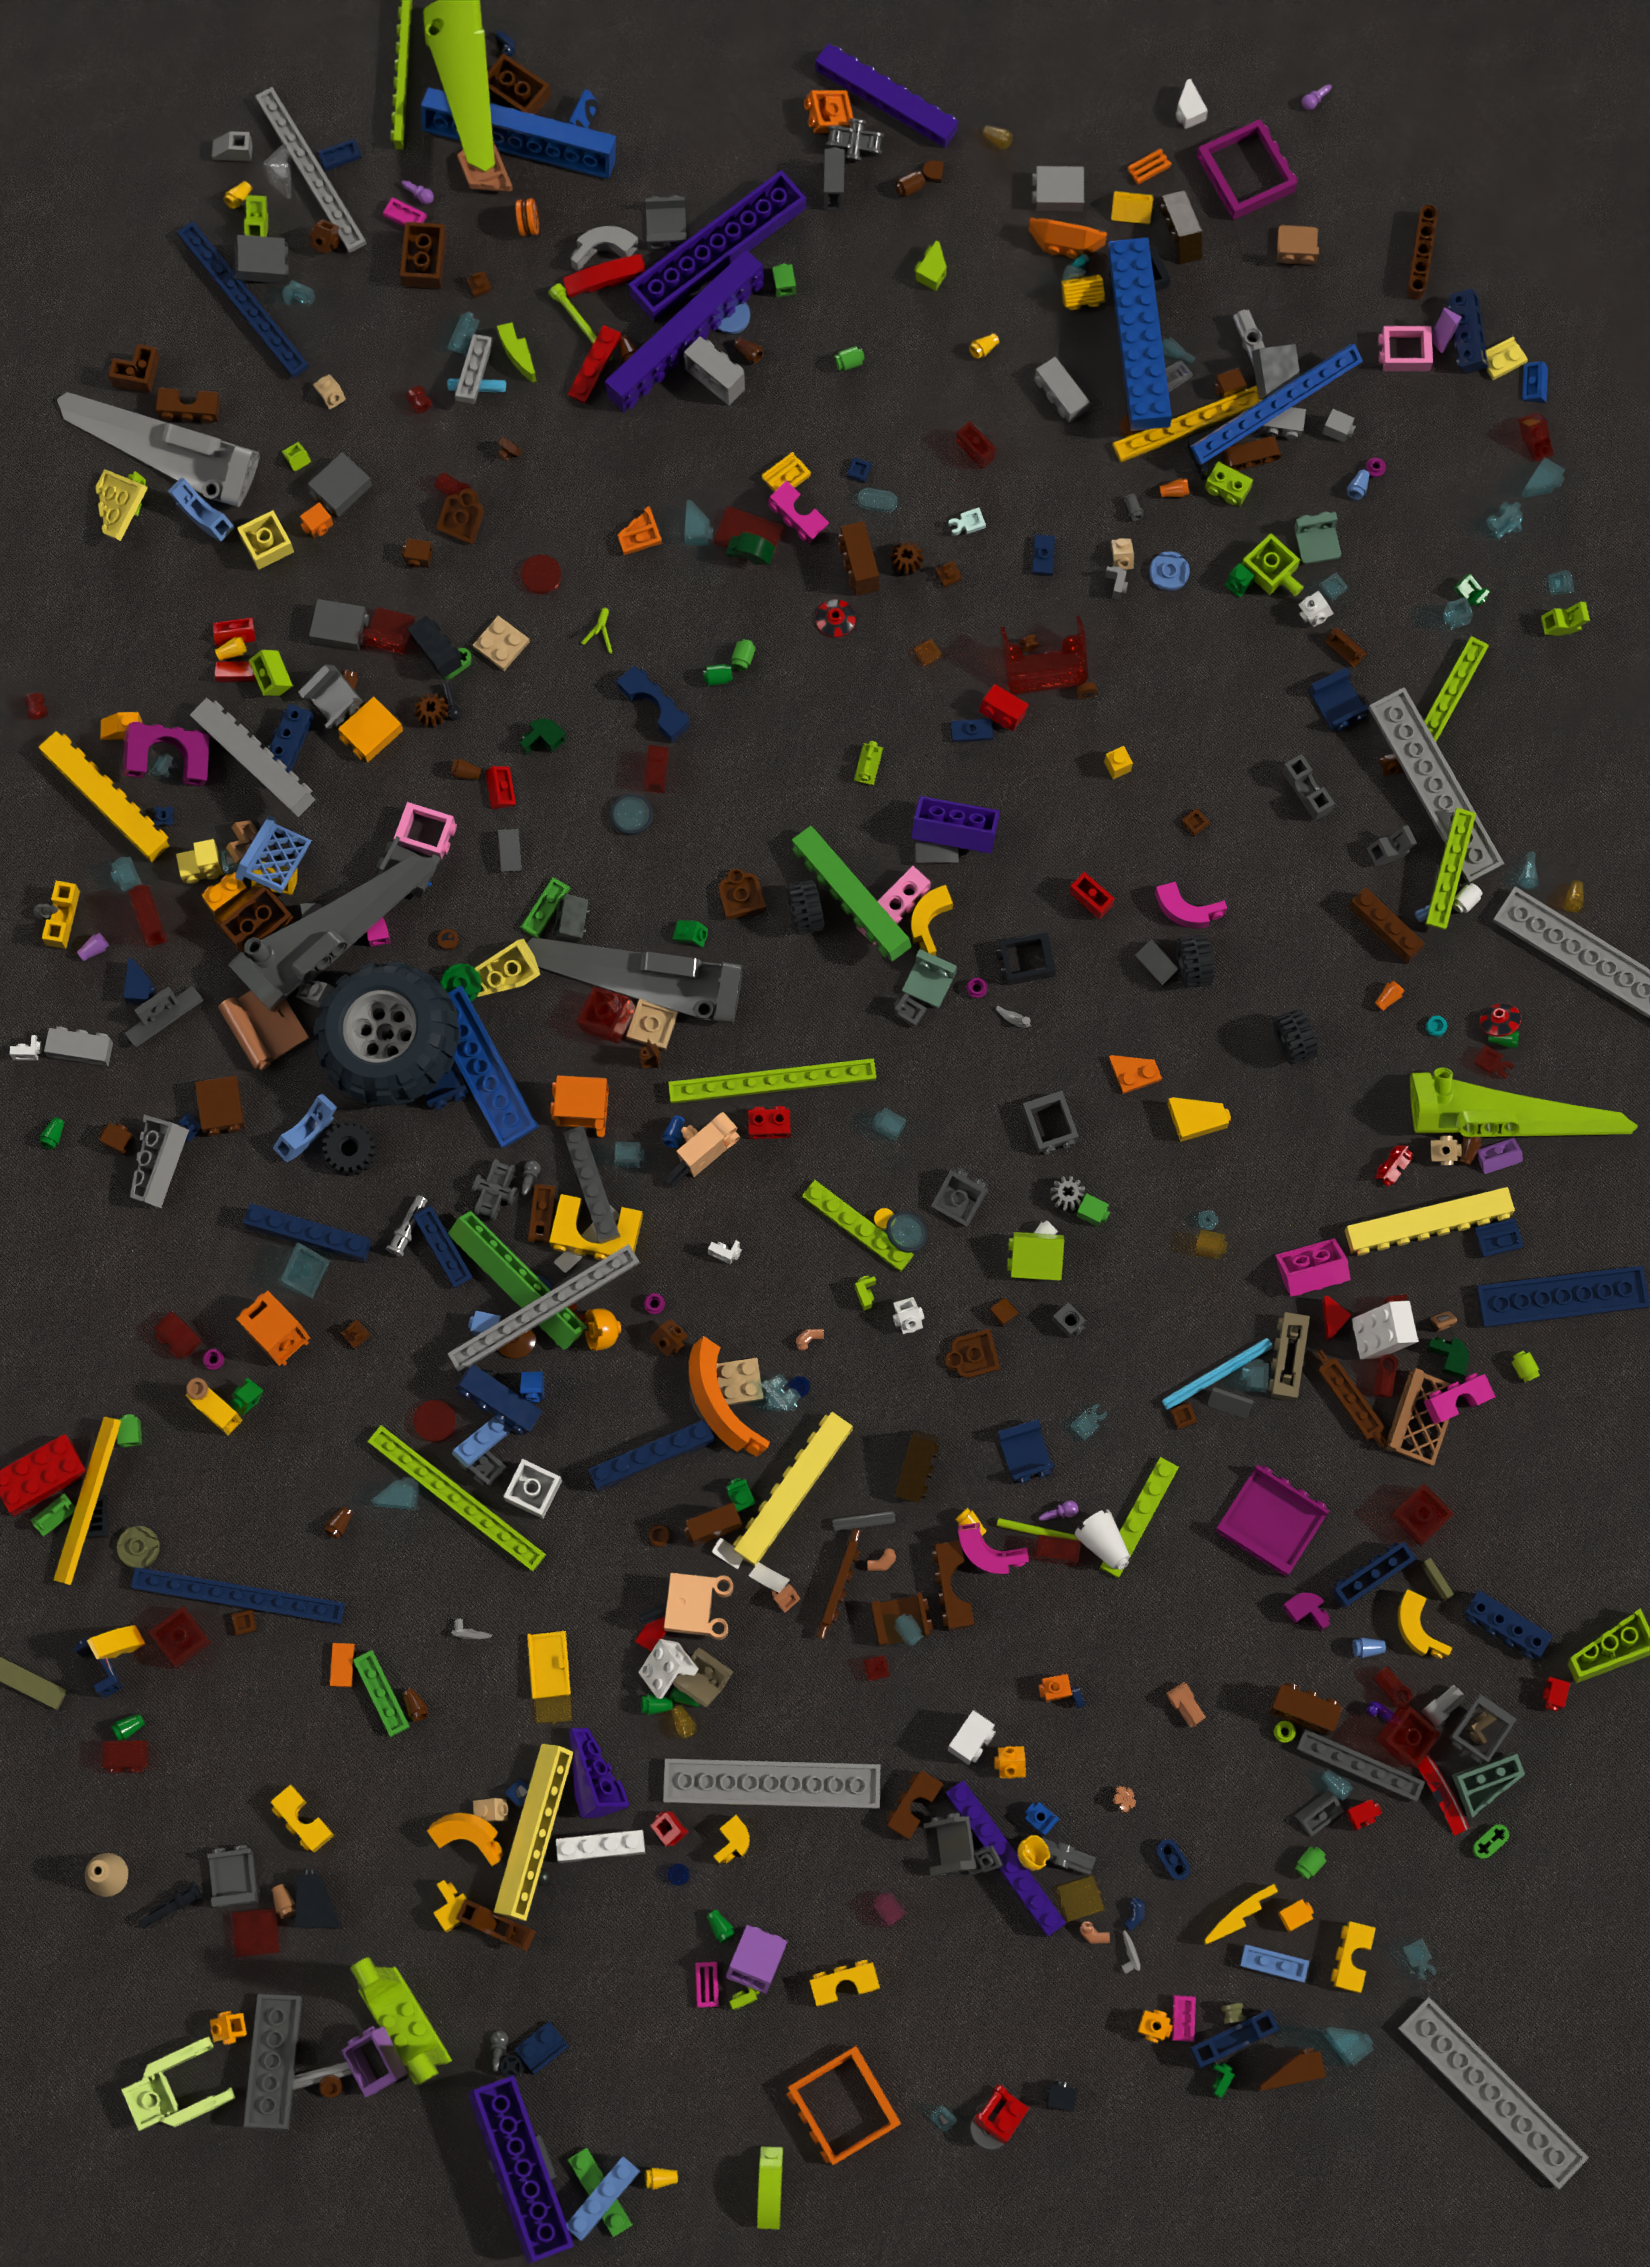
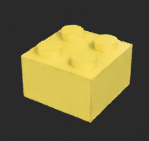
[237,510,294,570]

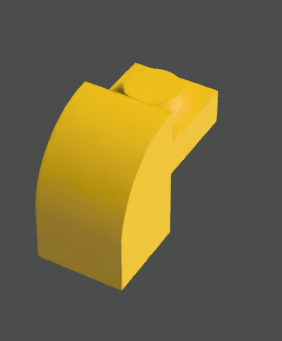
[714,1815,750,1865]
[434,1880,467,1932]

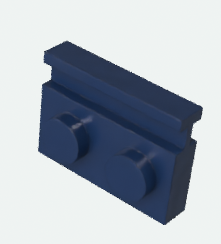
[1474,1218,1524,1258]
[515,2021,569,2075]

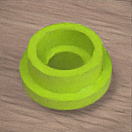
[1274,1721,1296,1743]

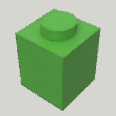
[773,264,796,297]
[1076,1193,1110,1227]
[117,1414,142,1448]

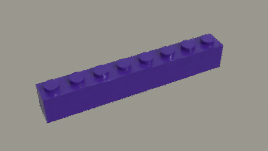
[815,43,958,148]
[945,1780,1066,1938]

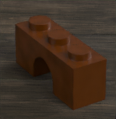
[156,388,221,424]
[886,1770,943,1841]

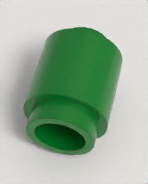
[703,664,733,686]

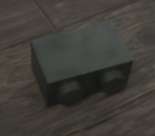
[553,893,590,943]

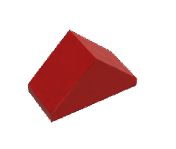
[1322,1296,1351,1341]

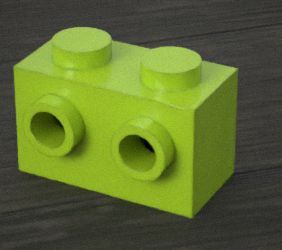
[1205,462,1253,507]
[249,650,293,696]

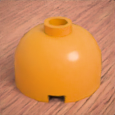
[584,1309,621,1351]

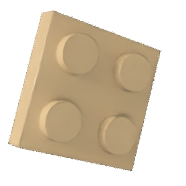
[473,616,530,671]
[626,999,679,1050]
[717,1358,764,1405]

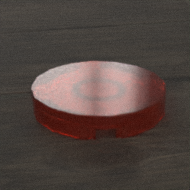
[521,555,561,594]
[414,1400,456,1442]

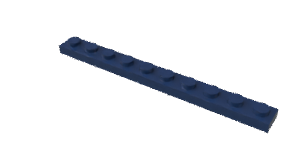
[177,221,309,378]
[131,1567,345,1625]

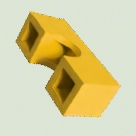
[42,881,80,949]
[271,1785,334,1853]
[1331,1921,1376,1994]
[810,1960,880,2007]

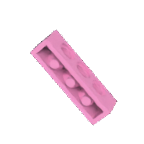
[857,866,931,945]

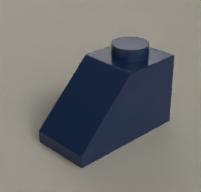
[123,958,156,1004]

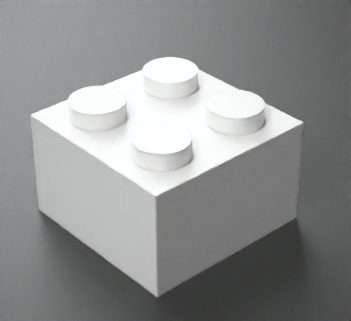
[504,1459,562,1519]
[948,1710,995,1765]

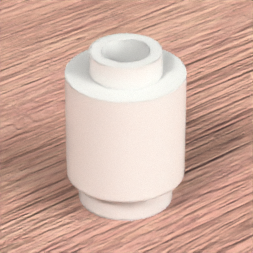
[1453,883,1483,913]

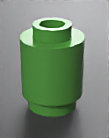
[834,346,865,371]
[731,639,756,671]
[1295,1847,1326,1880]

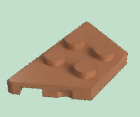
[457,141,513,191]

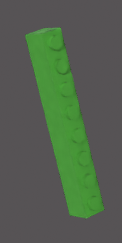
[792,826,912,961]
[448,1211,587,1350]

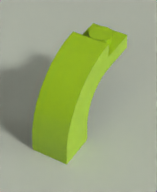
[757,2147,783,2229]

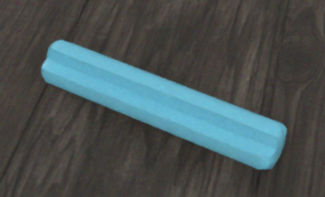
[447,379,506,392]

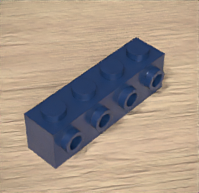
[1448,288,1489,374]
[267,704,314,773]
[455,1364,542,1435]
[1332,1541,1416,1609]
[1463,1590,1553,1660]

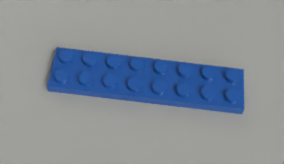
[448,986,539,1148]

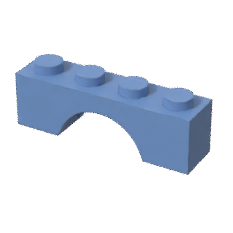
[566,2156,641,2241]

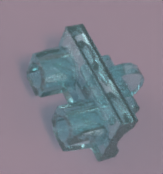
[1487,501,1523,540]
[761,1374,801,1412]

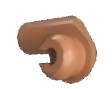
[796,1329,824,1350]
[867,1549,896,1571]
[1080,1921,1110,1944]

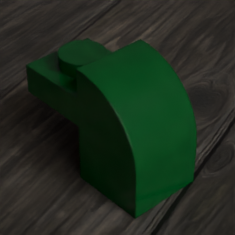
[726,532,775,565]
[520,719,567,755]
[1426,1337,1469,1379]

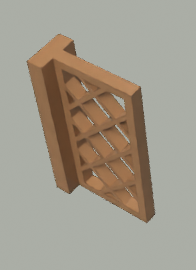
[1384,1368,1450,1466]

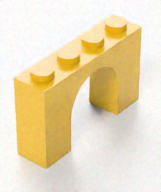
[549,1194,643,1261]

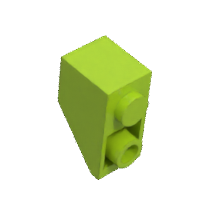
[914,241,946,291]

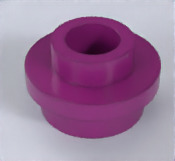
[1366,458,1386,477]
[967,978,987,998]
[644,1293,665,1314]
[203,1349,224,1370]

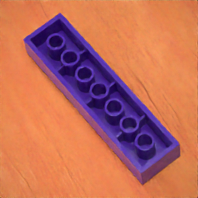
[468,2075,574,2265]

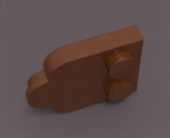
[436,488,484,544]
[719,868,766,920]
[944,1329,1001,1379]

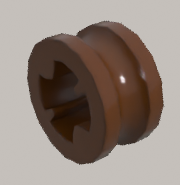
[1019,635,1039,652]

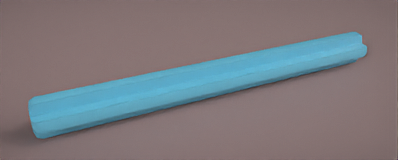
[1162,1338,1273,1410]

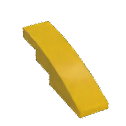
[1203,1884,1278,1945]

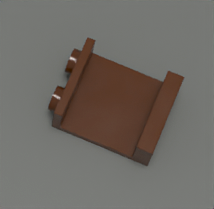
[871,1592,933,1647]

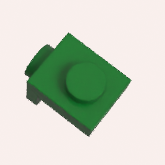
[1454,574,1490,606]
[673,920,708,947]

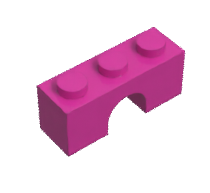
[767,480,829,543]
[1424,1373,1495,1425]

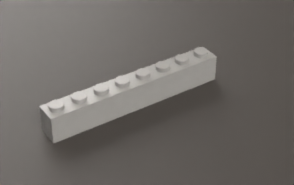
[190,698,315,817]

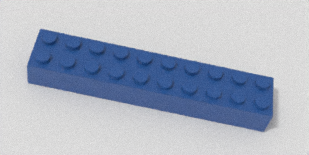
[421,88,616,179]
[1108,238,1172,431]

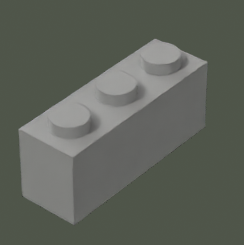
[1034,357,1090,422]
[44,1026,113,1066]

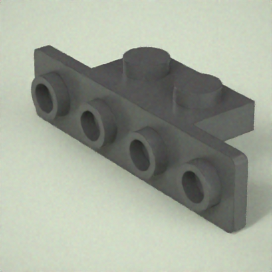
[125,986,203,1047]

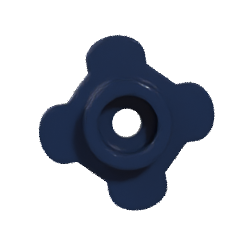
[153,806,174,826]

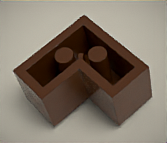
[108,344,160,393]

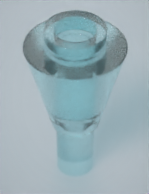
[1162,336,1196,364]
[1518,852,1539,889]

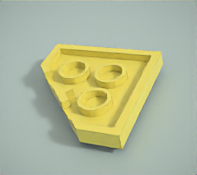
[96,469,148,541]

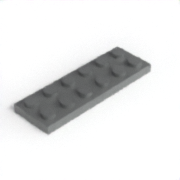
[244,1994,302,2130]

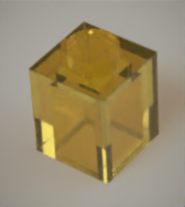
[1195,1229,1228,1259]

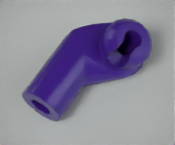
[1366,1701,1397,1724]

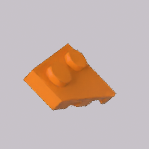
[618,506,662,555]
[1109,1055,1162,1094]

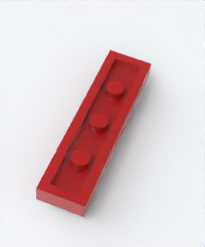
[568,325,622,404]

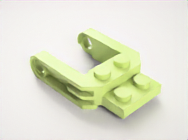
[122,2037,236,2131]

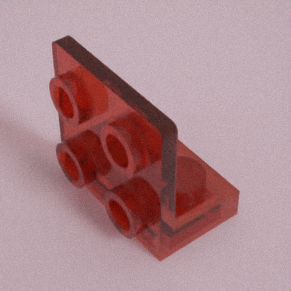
[363,607,415,654]

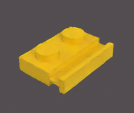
[762,452,811,492]

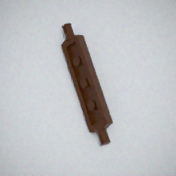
[1315,1350,1388,1448]
[816,1528,862,1640]

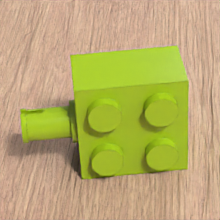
[1242,533,1304,596]

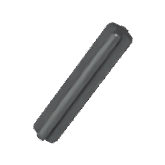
[832,1511,895,1531]

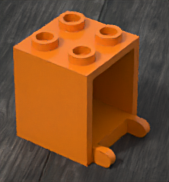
[550,1075,609,1138]
[236,1290,310,1366]

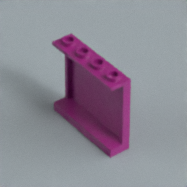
[1215,1465,1329,1578]

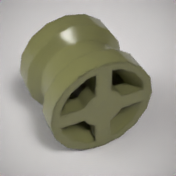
[1221,2003,1246,2024]

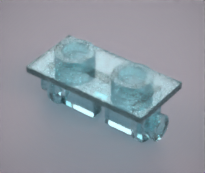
[447,311,480,355]

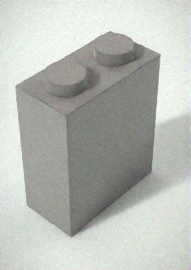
[1032,166,1084,212]

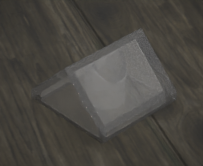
[263,144,291,199]

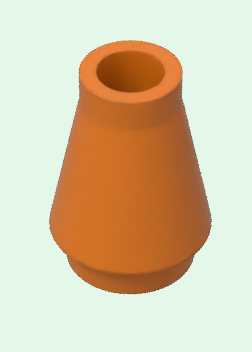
[1160,478,1190,498]
[1375,980,1404,1011]

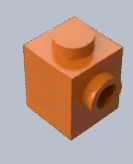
[300,502,333,538]
[1038,1674,1072,1702]

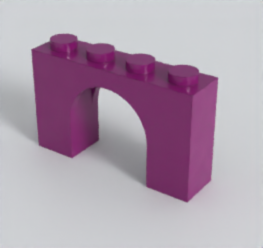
[122,722,210,786]

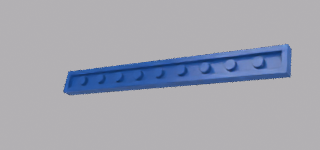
[1190,343,1363,464]

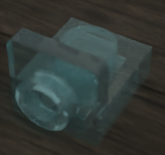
[282,280,315,306]

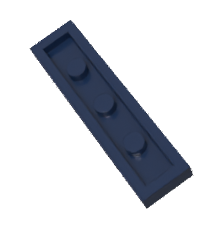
[413,1206,473,1289]

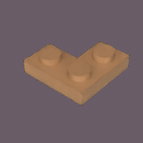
[226,820,265,864]

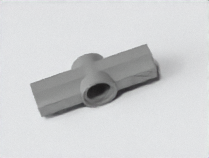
[1233,310,1265,367]

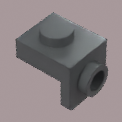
[893,993,927,1027]

